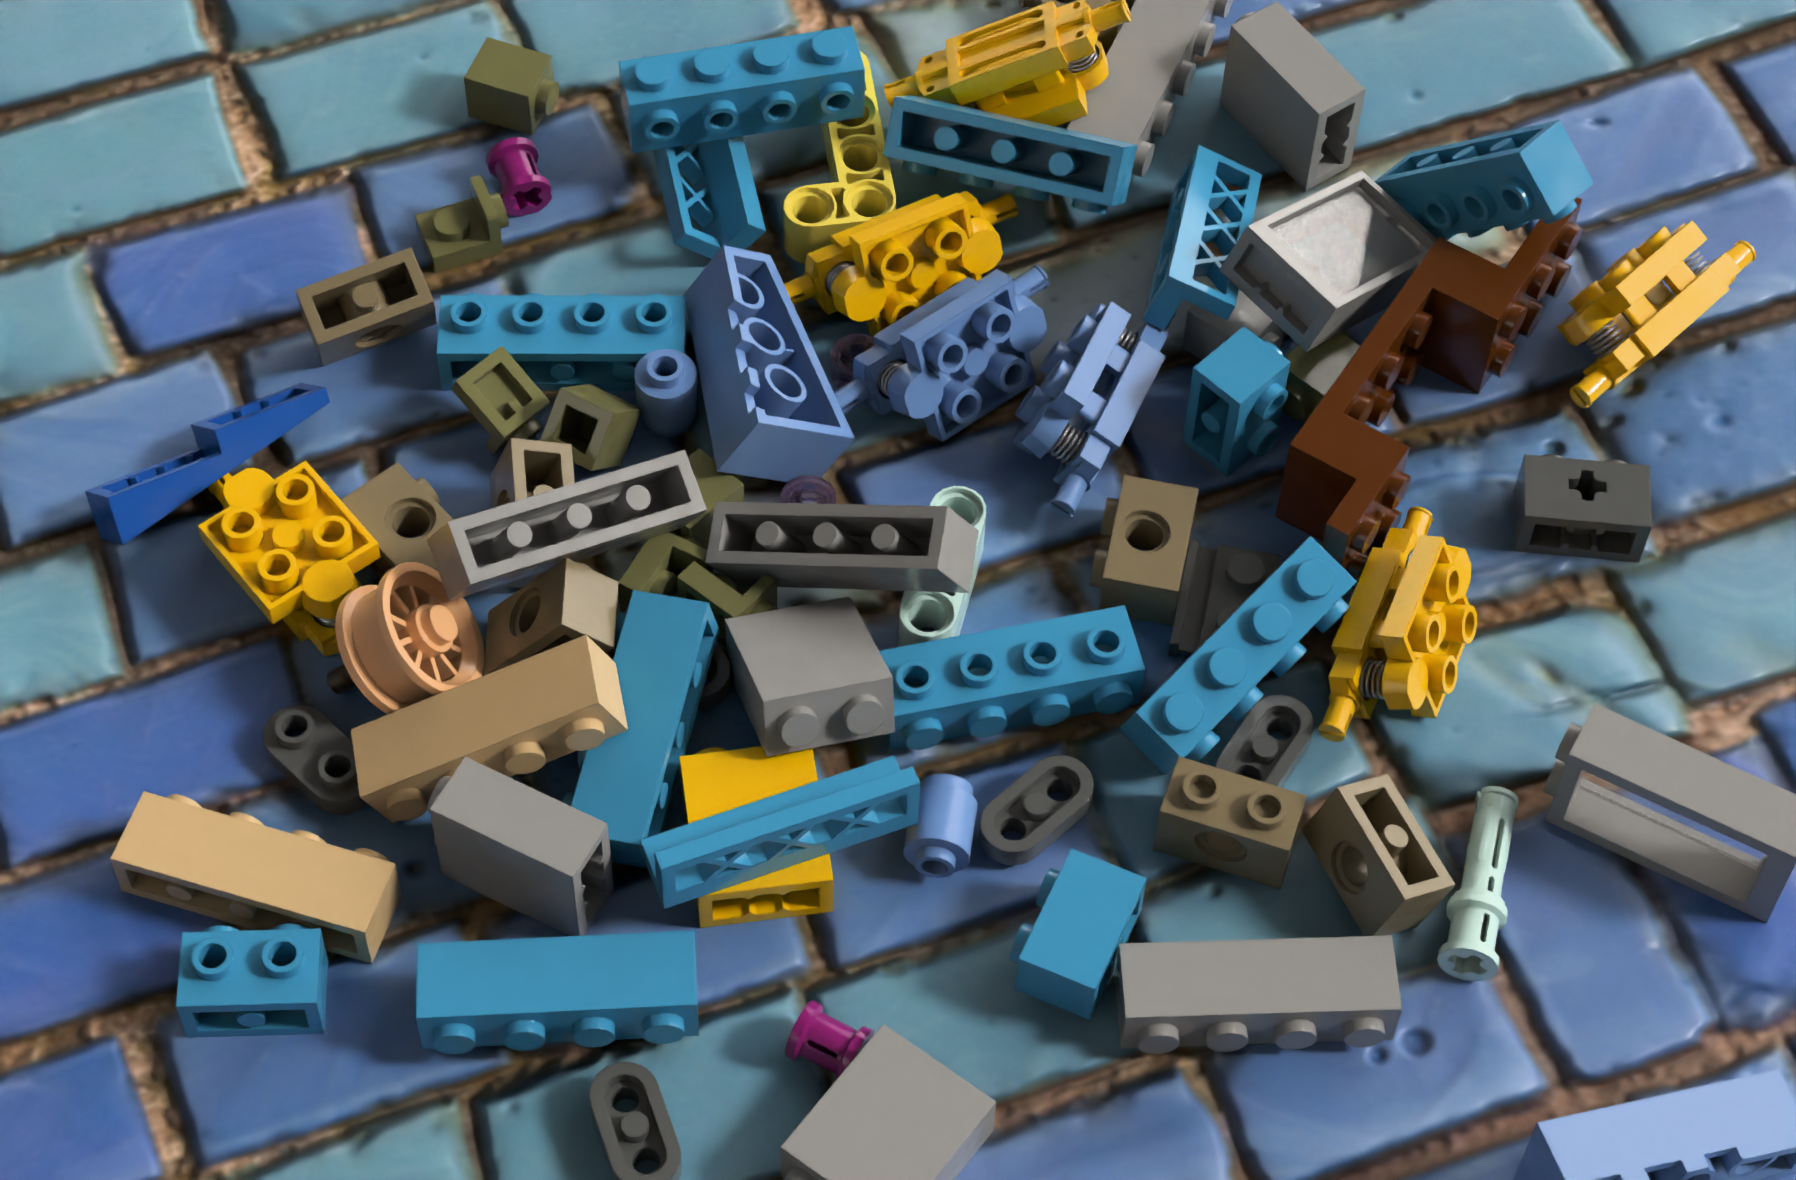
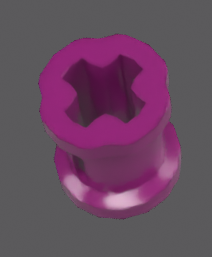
[485,137,552,217]
[784,1000,874,1079]

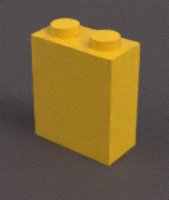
[679,746,834,928]

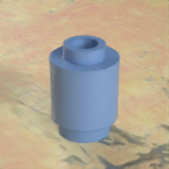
[634,349,698,438]
[903,774,978,878]

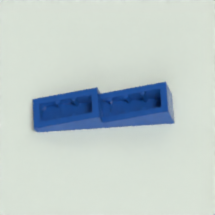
[85,383,330,545]

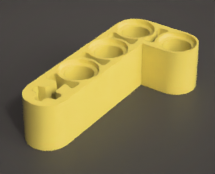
[783,51,896,264]

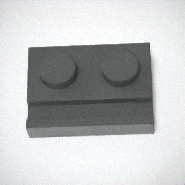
[1168,539,1281,657]

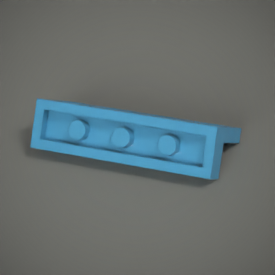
[642,47,766,259]
[1142,145,1262,330]
[640,755,920,909]

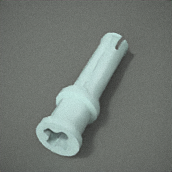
[1437,786,1519,982]

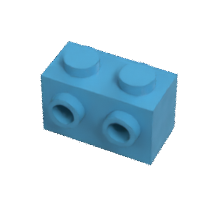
[1182,326,1291,477]
[1009,848,1147,1020]
[176,924,329,1038]

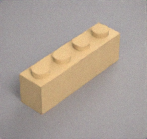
[351,635,628,823]
[110,791,402,964]

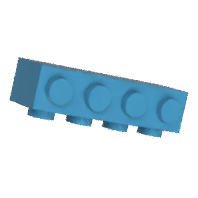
[618,26,865,153]
[883,95,1138,214]
[1374,120,1594,240]
[436,293,687,391]
[1118,536,1357,774]
[563,590,719,868]
[879,605,1145,751]
[416,930,699,1054]

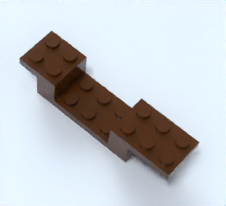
[1275,197,1583,589]

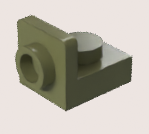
[415,175,509,273]
[451,346,550,456]
[618,532,713,613]
[677,561,778,648]

